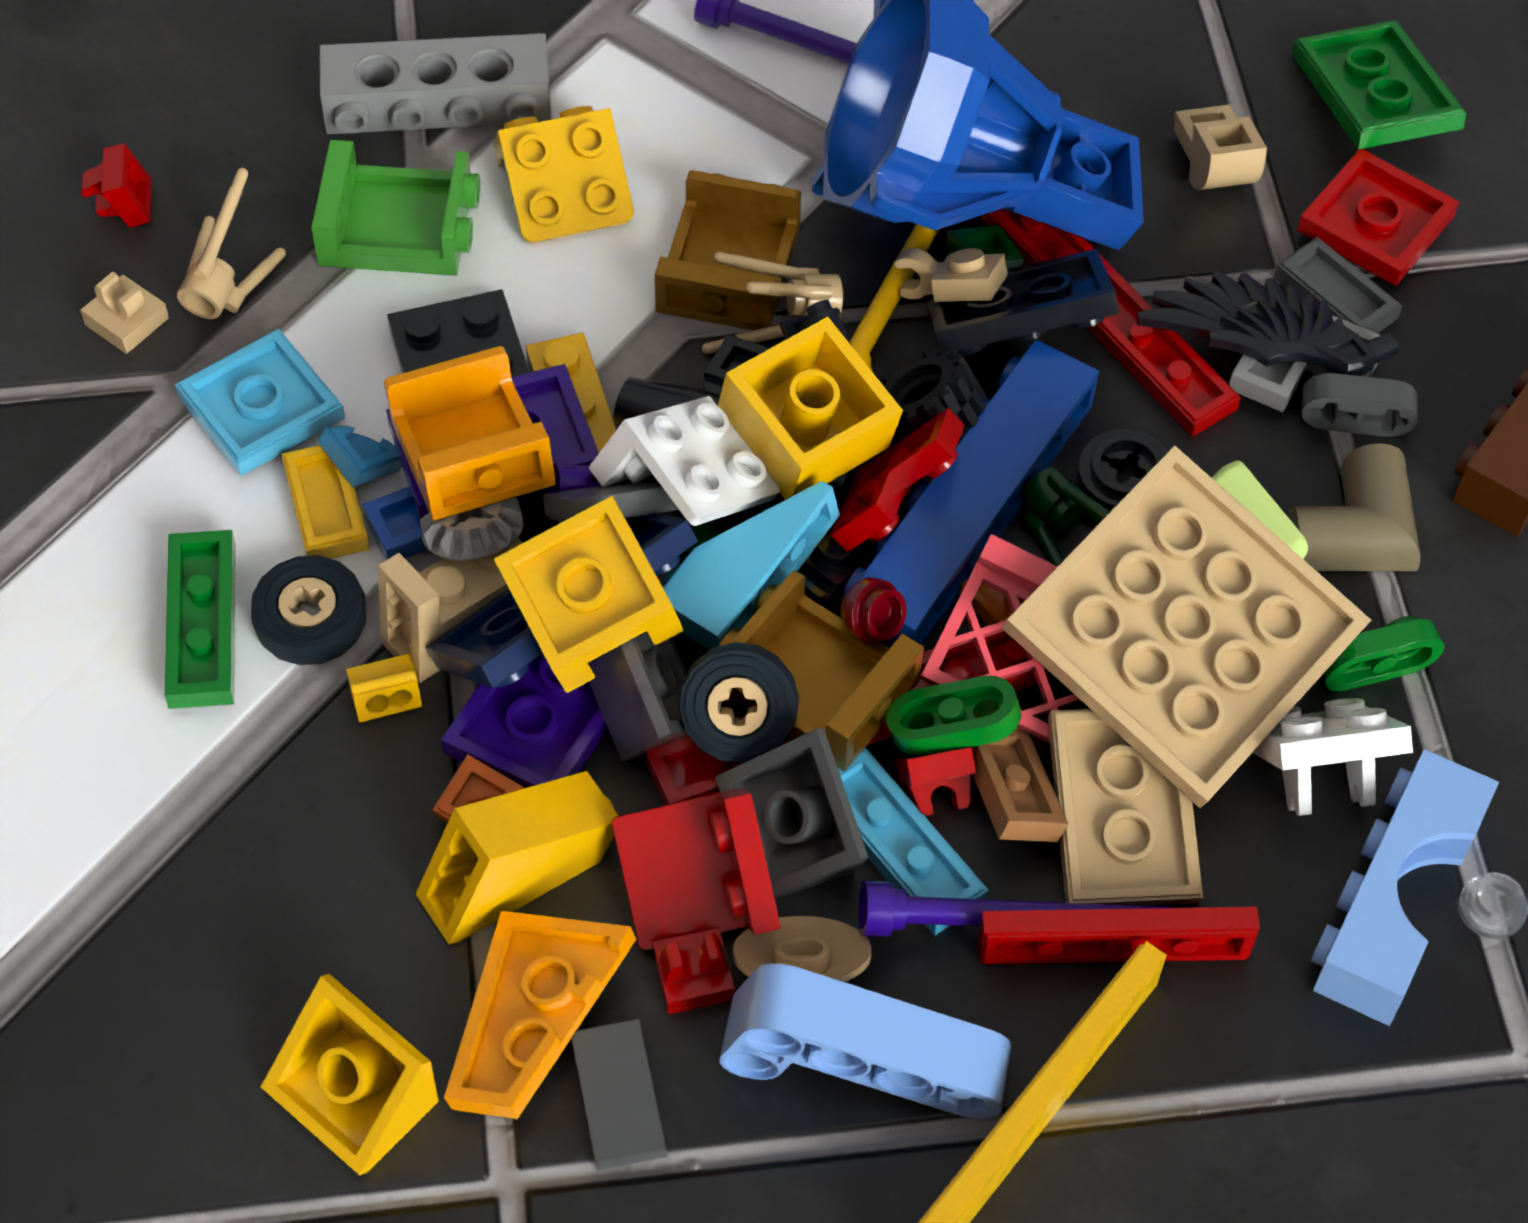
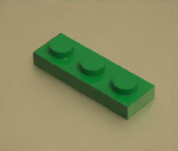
[165,530,236,709]

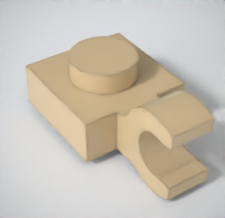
[895,248,1008,302]

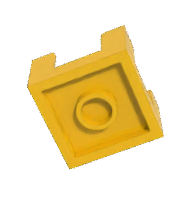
[494,496,684,693]

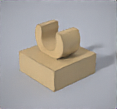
[80,271,169,354]

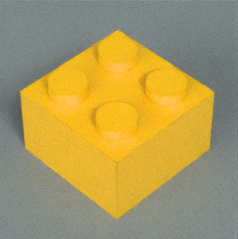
[718,316,903,500]

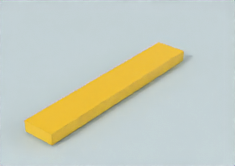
[918,941,1167,1223]

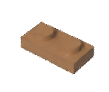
[971,728,1068,842]

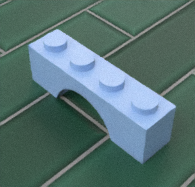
[1311,749,1499,1027]

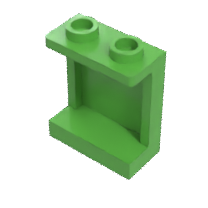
[312,140,480,276]

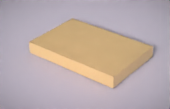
[1048,709,1203,906]

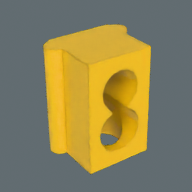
[346,654,422,723]

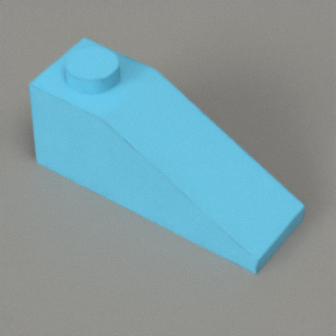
[661,481,840,650]

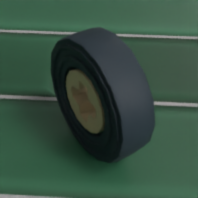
[251,555,366,665]
[679,642,799,763]

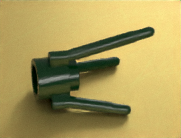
[1021,466,1111,566]

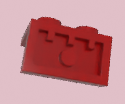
[612,787,781,950]

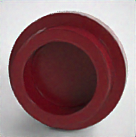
[840,577,907,644]

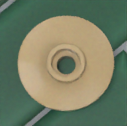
[733,916,871,982]

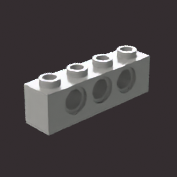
[320,33,551,134]

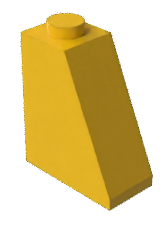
[415,771,619,945]

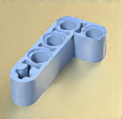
[719,963,1012,1119]

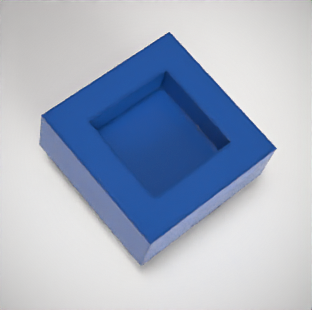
[362,486,428,560]

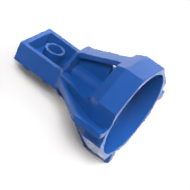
[812,0,1144,250]

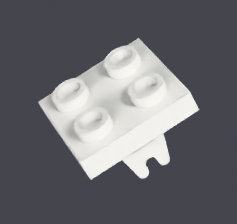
[1252,698,1413,816]

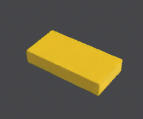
[281,445,370,559]

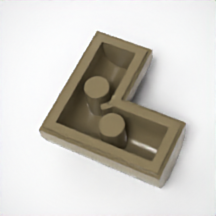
[1288,443,1420,571]

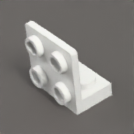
[588,396,780,526]

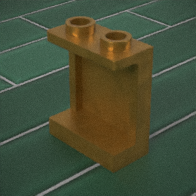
[654,170,801,331]
[719,570,924,772]

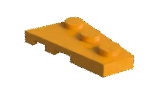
[444,911,637,1119]

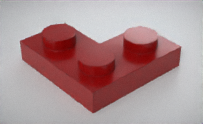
[831,408,965,553]

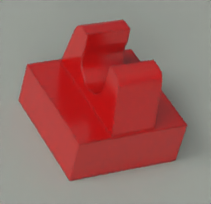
[81,143,152,228]
[895,747,976,816]
[653,928,735,1014]

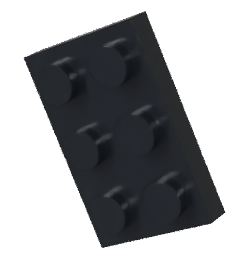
[925,249,1119,355]

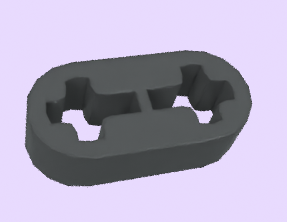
[1302,373,1418,437]

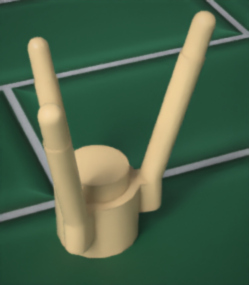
[177,168,286,319]
[702,252,843,354]

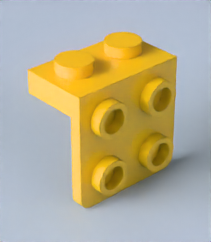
[493,106,634,243]

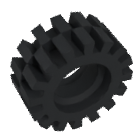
[880,348,986,448]

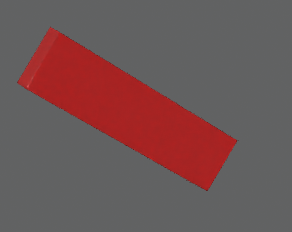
[977,907,1260,964]

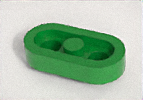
[1321,616,1445,691]
[886,676,1021,756]

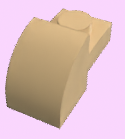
[1174,105,1267,190]

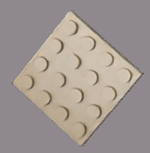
[1002,445,1371,808]

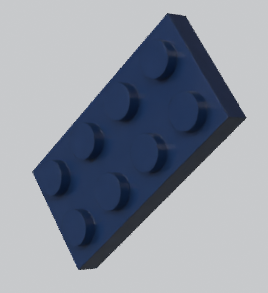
[425,513,698,689]

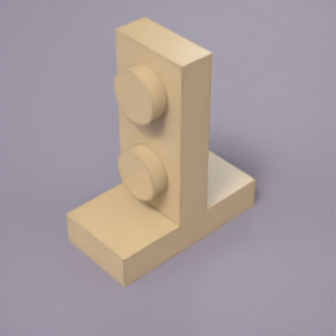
[378,538,523,683]

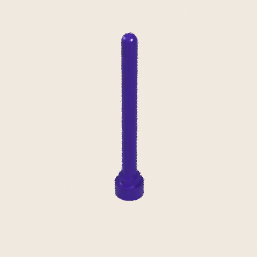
[694,0,856,64]
[858,881,1173,937]

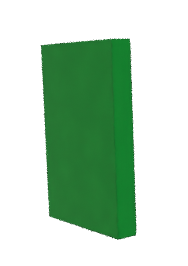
[1292,20,1466,150]

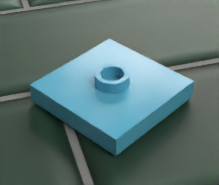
[174,328,345,477]

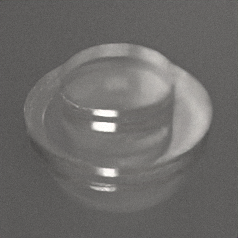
[1458,872,1528,939]

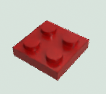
[1297,149,1459,286]

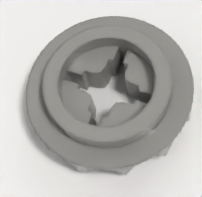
[420,497,524,560]

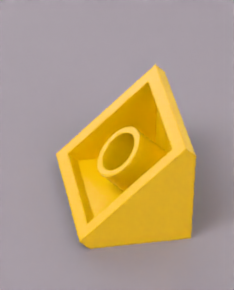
[261,974,439,1176]

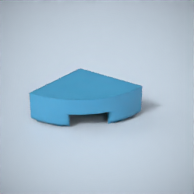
[318,426,402,487]

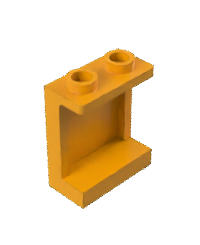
[384,346,556,521]

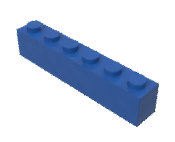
[842,339,1099,648]

